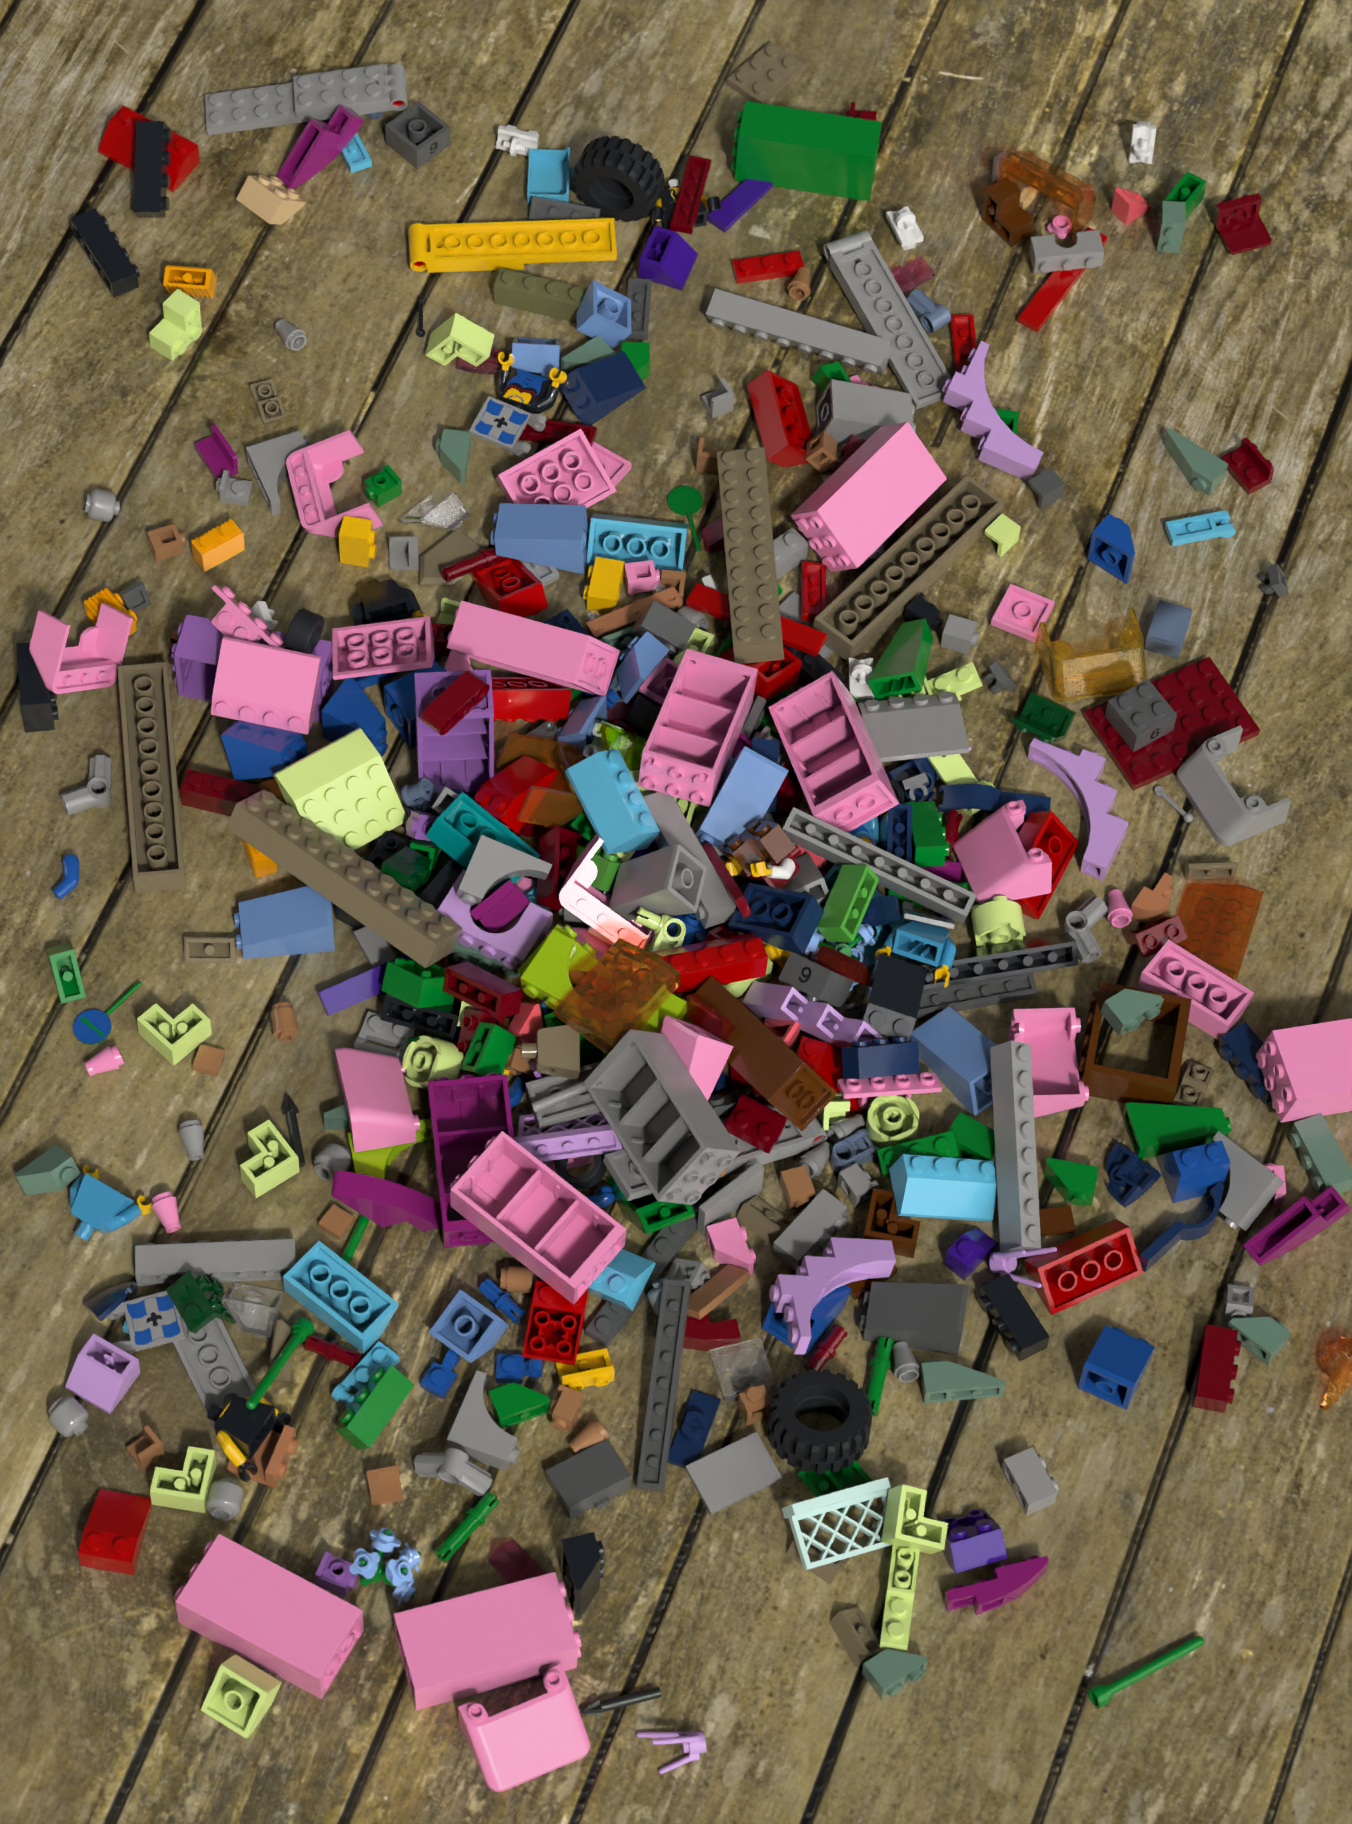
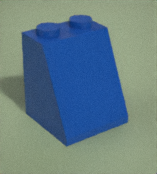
[384,660,447,748]
[322,678,388,757]
[221,720,308,780]
[1156,1140,1230,1203]
[762,1273,852,1357]
[1078,1325,1155,1410]

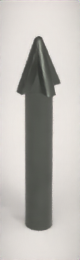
[282,1095,305,1167]
[580,1686,661,1716]

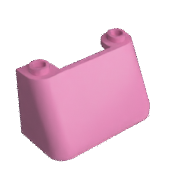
[1008,1008,1089,1118]
[334,1047,420,1153]

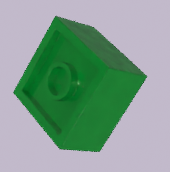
[382,958,454,1008]

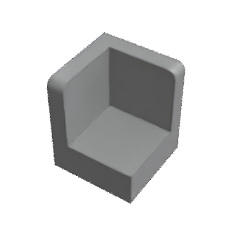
[701,377,734,419]
[389,536,419,571]

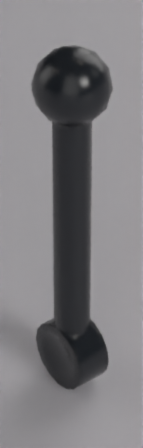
[416,296,425,337]

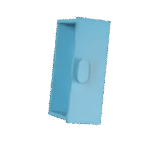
[527,147,574,206]

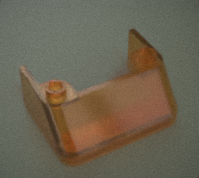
[998,150,1096,241]
[496,732,585,829]

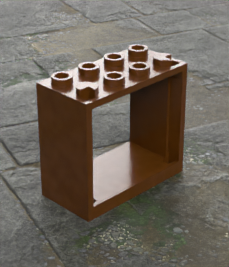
[1078,981,1192,1105]

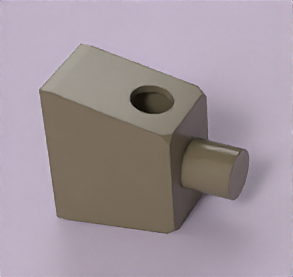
[521,1023,580,1079]

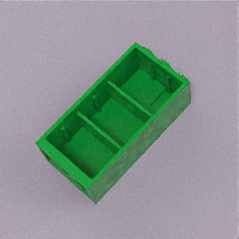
[731,101,882,202]

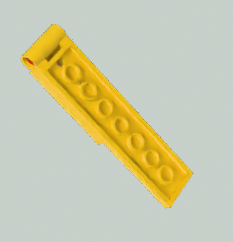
[408,218,617,273]

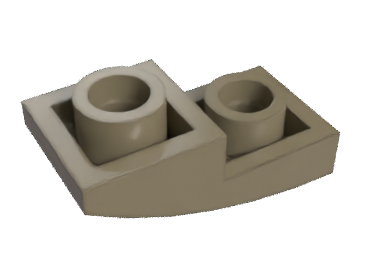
[250,379,287,425]
[1172,1061,1214,1107]

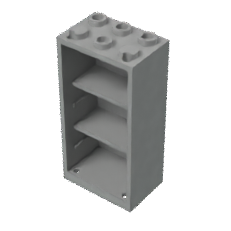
[583,1029,740,1205]

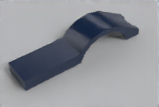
[938,783,1051,821]
[1139,1181,1225,1272]

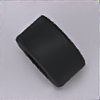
[285,608,325,654]

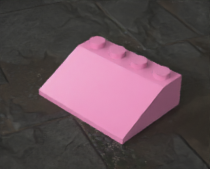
[496,429,616,509]
[332,616,435,680]
[211,637,321,735]

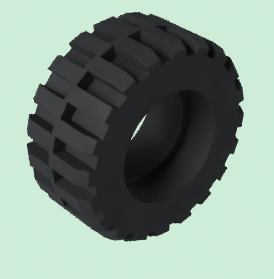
[572,136,665,222]
[767,1369,872,1474]

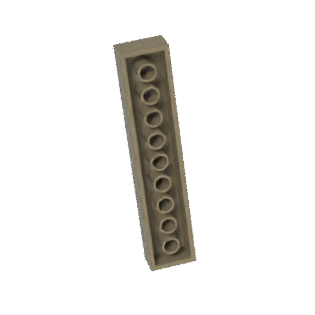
[717,447,784,664]
[813,475,1005,662]
[118,662,186,893]
[226,790,463,968]

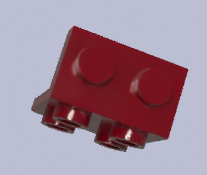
[1213,193,1272,255]

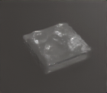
[709,1337,776,1401]

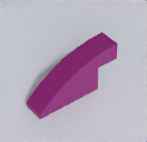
[276,105,365,189]
[331,1170,441,1232]
[1243,1186,1352,1266]

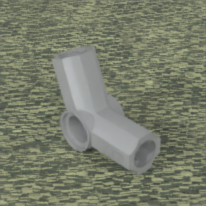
[60,755,112,815]
[1062,895,1109,964]
[414,1448,492,1496]

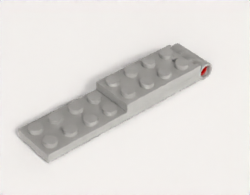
[205,64,408,135]
[823,230,952,410]
[603,1104,828,1201]

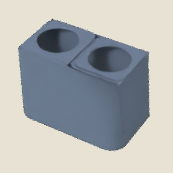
[1145,600,1192,658]

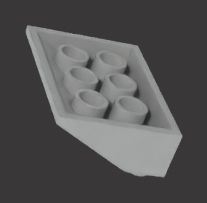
[858,692,969,762]

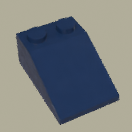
[559,352,646,426]
[728,883,824,954]

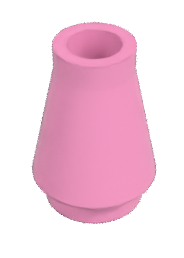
[1108,889,1133,928]
[84,1045,125,1076]
[151,1192,181,1233]

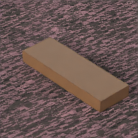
[688,1264,750,1320]

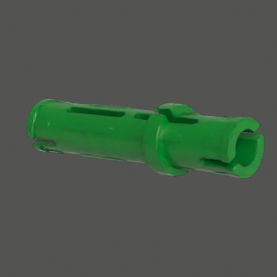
[866,1336,894,1417]
[434,1491,500,1563]

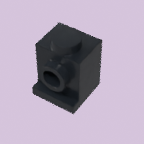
[904,592,943,632]

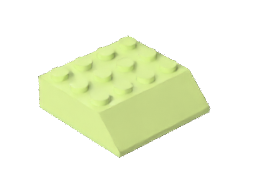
[273,728,408,850]

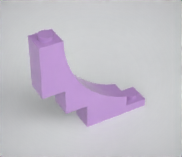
[742,981,893,1076]

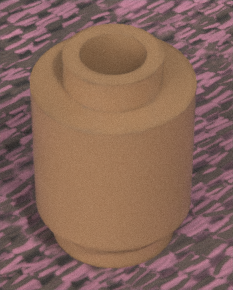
[270,1002,299,1043]
[500,1266,539,1294]

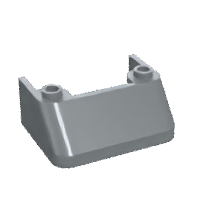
[1176,725,1291,846]

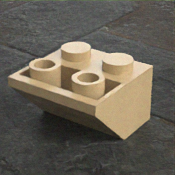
[236,175,306,225]

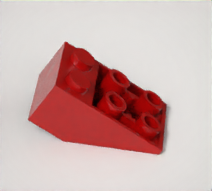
[716,646,802,701]
[522,1281,589,1365]

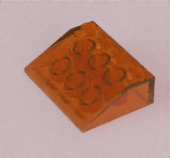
[1177,883,1264,982]
[553,938,680,1055]

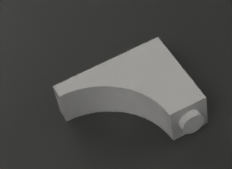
[246,430,310,516]
[456,835,552,905]
[783,853,830,904]
[1213,1131,1284,1231]
[447,1370,520,1472]

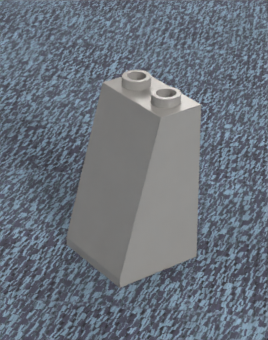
[815,379,916,445]
[609,844,707,920]

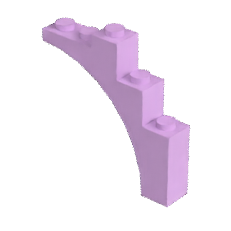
[942,341,1044,482]
[1028,738,1129,881]
[769,1237,896,1355]

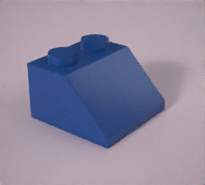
[1087,514,1135,584]

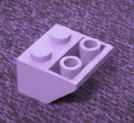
[65,1334,141,1414]

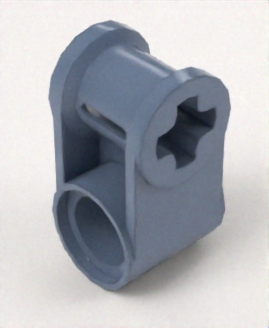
[401,778,443,814]
[830,1129,880,1173]

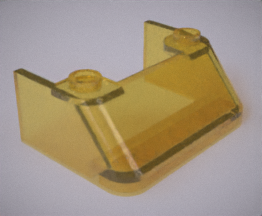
[1036,607,1146,703]

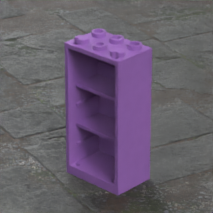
[171,615,334,723]
[414,669,494,795]

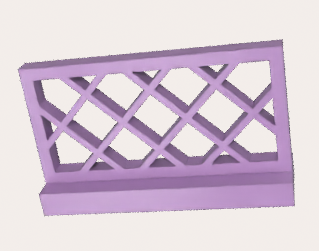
[514,1112,623,1162]

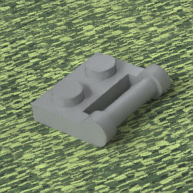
[353,1011,417,1062]

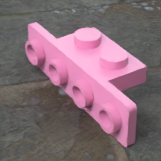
[211,584,286,649]
[837,1072,942,1109]

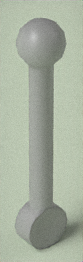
[1154,786,1193,823]

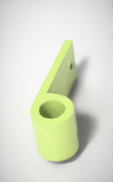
[927,754,995,816]

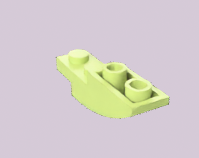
[882,662,983,701]
[879,1545,920,1652]

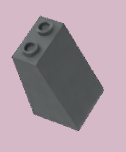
[859,1282,969,1355]

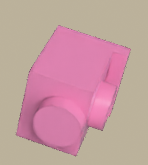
[624,560,661,597]

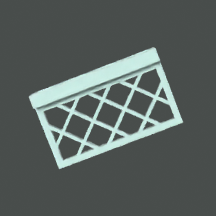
[782,1477,891,1571]

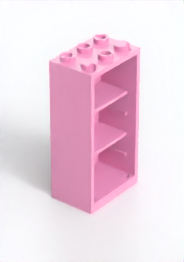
[791,422,947,572]
[447,601,620,697]
[638,649,758,807]
[768,671,899,833]
[1256,1018,1352,1123]
[450,1131,627,1305]
[174,1534,364,1699]
[394,1572,581,1710]

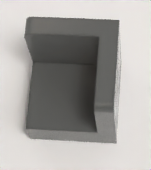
[1028,468,1065,510]

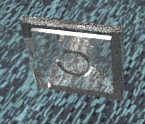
[397,492,469,530]
[221,1281,284,1339]

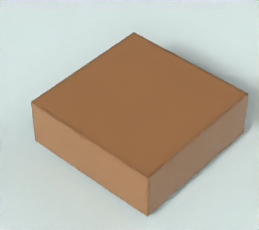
[192,1044,225,1076]
[318,1204,355,1241]

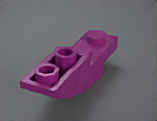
[943,1555,1049,1615]

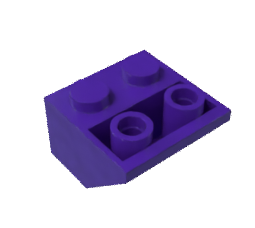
[639,226,698,290]
[941,1509,1007,1573]

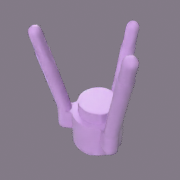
[989,1247,1057,1288]
[636,1730,706,1774]

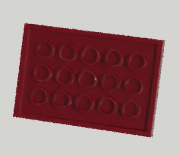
[1083,656,1260,791]

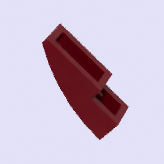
[655,1314,741,1351]

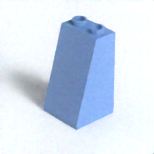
[491,503,589,574]
[695,746,789,857]
[234,886,335,959]
[911,1006,996,1117]

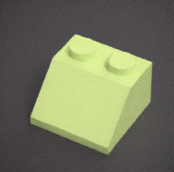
[201,1654,282,1739]

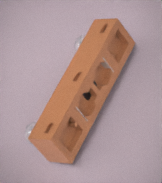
[586,582,682,640]

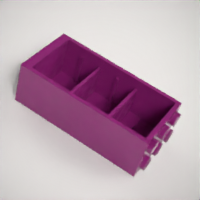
[428,1073,517,1248]

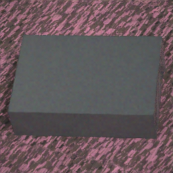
[545,1439,632,1519]

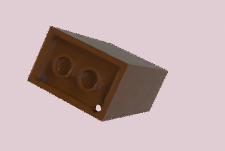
[683,975,837,1131]

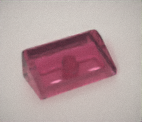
[488,1539,546,1584]

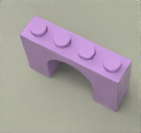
[437,869,553,970]

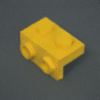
[555,1348,615,1391]

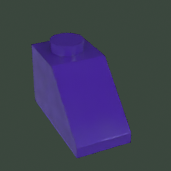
[944,1228,998,1281]

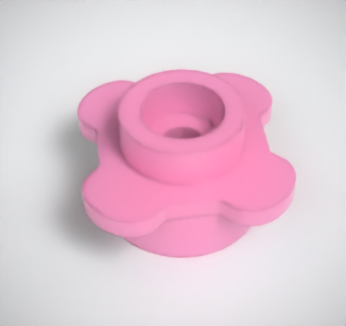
[1047,215,1075,239]

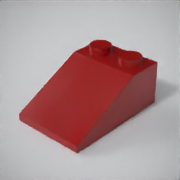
[470,558,548,618]
[473,755,559,834]
[797,1036,864,1114]
[78,1489,152,1576]

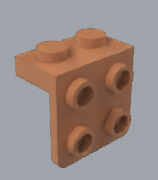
[227,1425,299,1489]

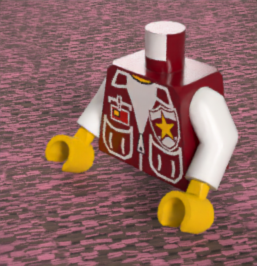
[723,843,801,889]

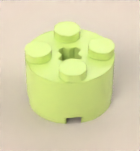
[971,896,1026,947]
[402,1036,464,1090]
[865,1095,919,1149]

